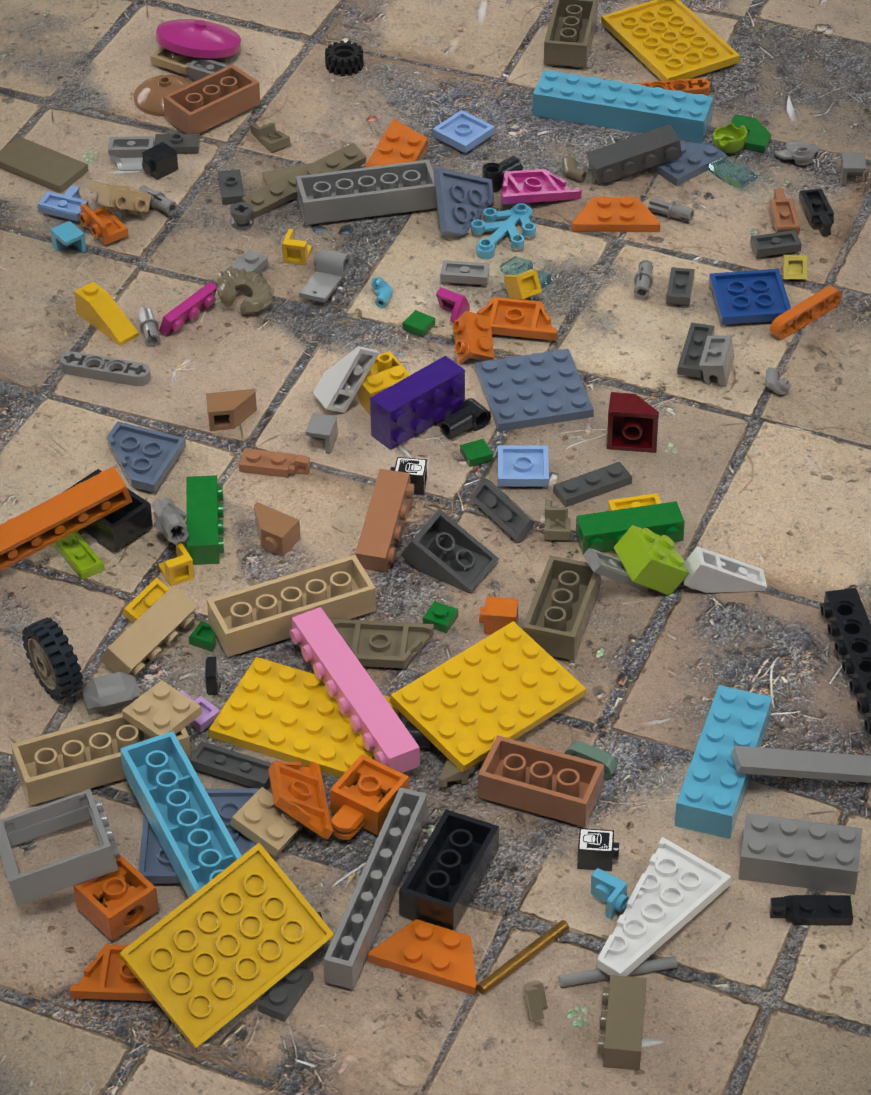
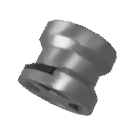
[230,202,254,230]

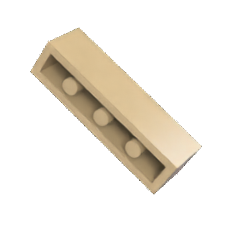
[100,585,198,677]

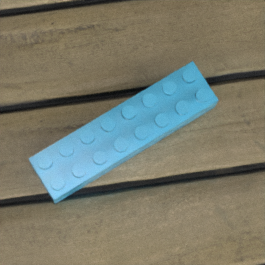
[532,70,714,143]
[120,731,242,898]

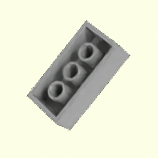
[739,813,862,895]

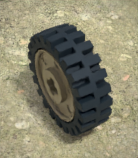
[22,617,83,701]

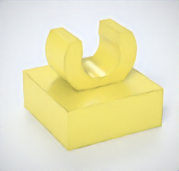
[783,255,808,279]

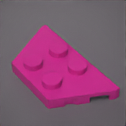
[501,169,582,204]

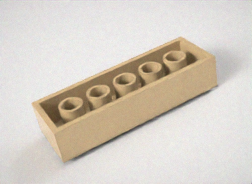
[207,555,376,657]
[11,713,191,806]

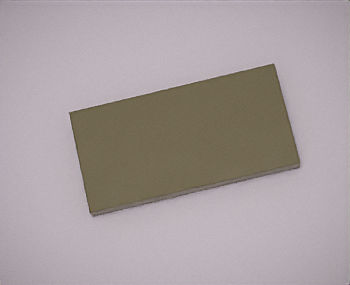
[0,136,89,193]

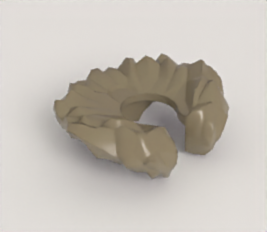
[217,266,274,315]

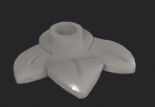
[775,140,819,165]

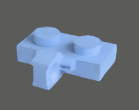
[37,185,89,222]

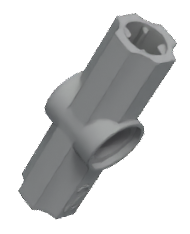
[152,497,189,544]

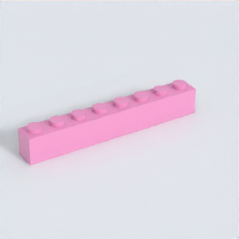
[289,607,420,773]

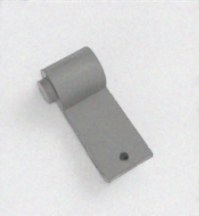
[299,248,350,303]

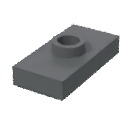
[154,133,200,153]
[218,169,244,204]

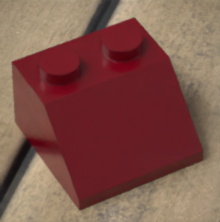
[607,392,659,453]

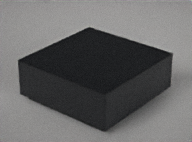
[205,656,218,695]

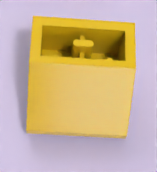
[356,351,410,416]

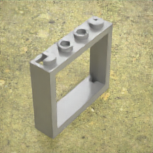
[0,789,120,905]

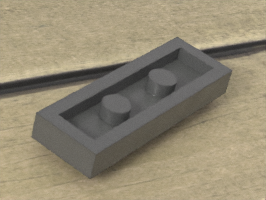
[677,322,715,378]
[553,461,632,507]
[470,478,536,542]
[189,741,272,790]

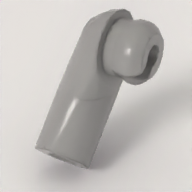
[766,368,791,395]

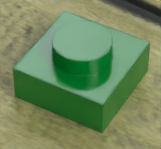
[423,601,458,633]

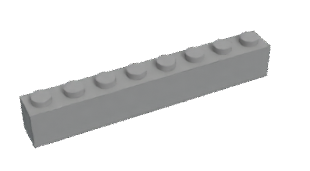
[323,787,427,989]

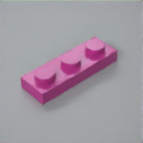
[159,281,218,337]

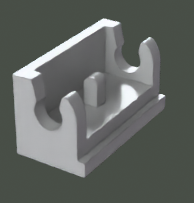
[699,335,735,387]

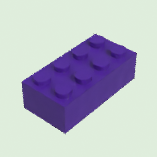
[370,356,465,450]

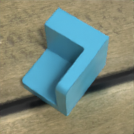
[50,221,87,253]

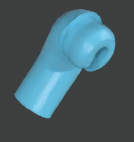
[371,277,393,308]

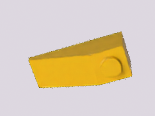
[74,281,139,346]

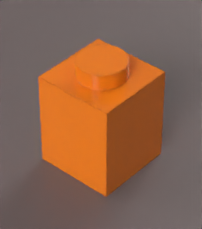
[479,596,519,634]

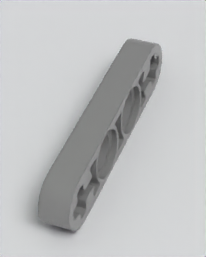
[60,352,151,386]

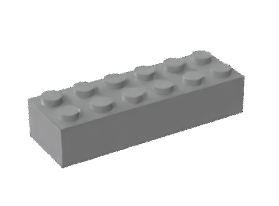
[296,160,438,225]

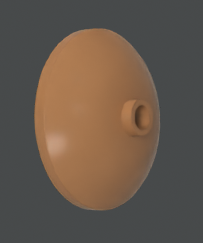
[134,75,192,116]

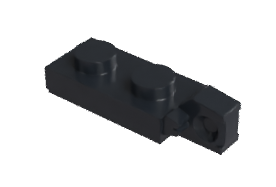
[799,188,834,236]
[770,895,853,926]

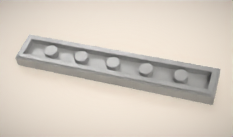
[731,745,871,783]

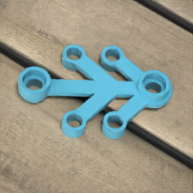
[471,203,536,259]

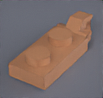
[770,188,800,234]
[239,448,310,478]

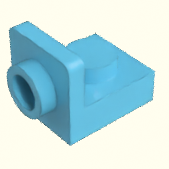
[591,868,629,920]

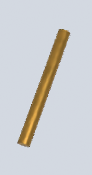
[477,920,569,995]

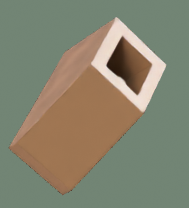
[206,389,257,431]

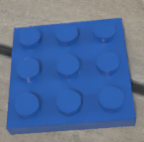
[709,269,791,325]

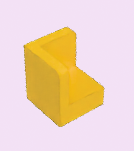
[282,228,312,265]
[503,269,542,300]
[159,542,194,587]

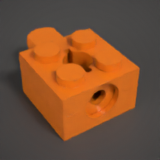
[330,754,409,840]
[73,855,159,941]

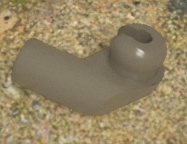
[561,156,587,182]

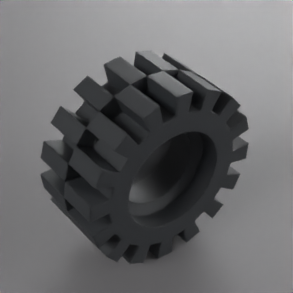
[325,41,364,76]

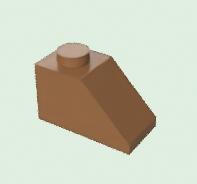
[254,502,301,557]

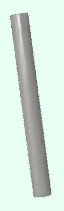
[558,956,678,987]

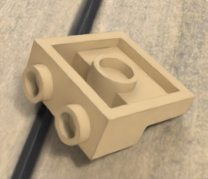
[89,181,151,215]

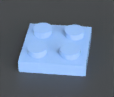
[432,110,495,153]
[498,445,549,487]

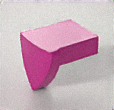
[436,287,470,323]

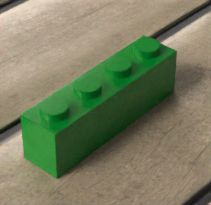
[186,475,224,565]
[576,501,685,554]

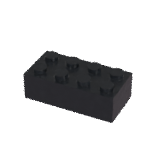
[399,809,499,931]

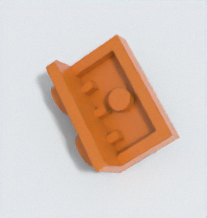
[79,204,129,245]
[453,311,494,364]

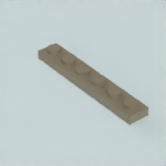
[242,143,366,218]

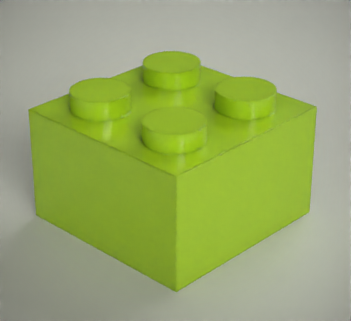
[613,525,689,595]

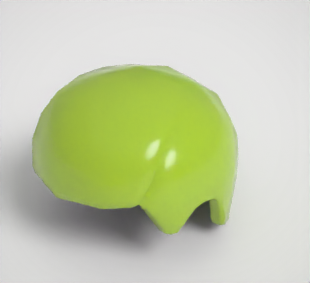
[712,123,748,154]

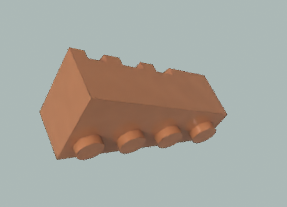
[355,469,414,572]

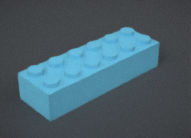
[675,685,772,839]

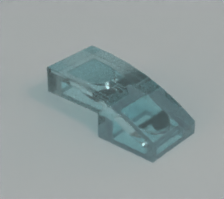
[708,155,758,188]
[500,256,552,289]

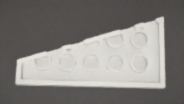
[597,837,731,976]

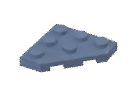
[650,142,726,186]
[433,168,494,238]
[107,421,186,493]

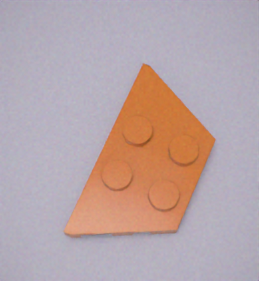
[365,119,428,168]
[572,196,660,232]
[477,297,557,341]
[268,761,333,840]
[368,919,477,995]
[70,944,155,1001]

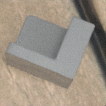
[840,152,866,186]
[306,413,338,453]

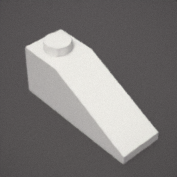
[313,346,379,413]
[683,546,767,593]

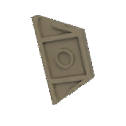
[331,619,434,668]

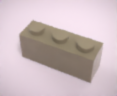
[597,975,647,1070]

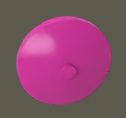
[156,19,241,59]

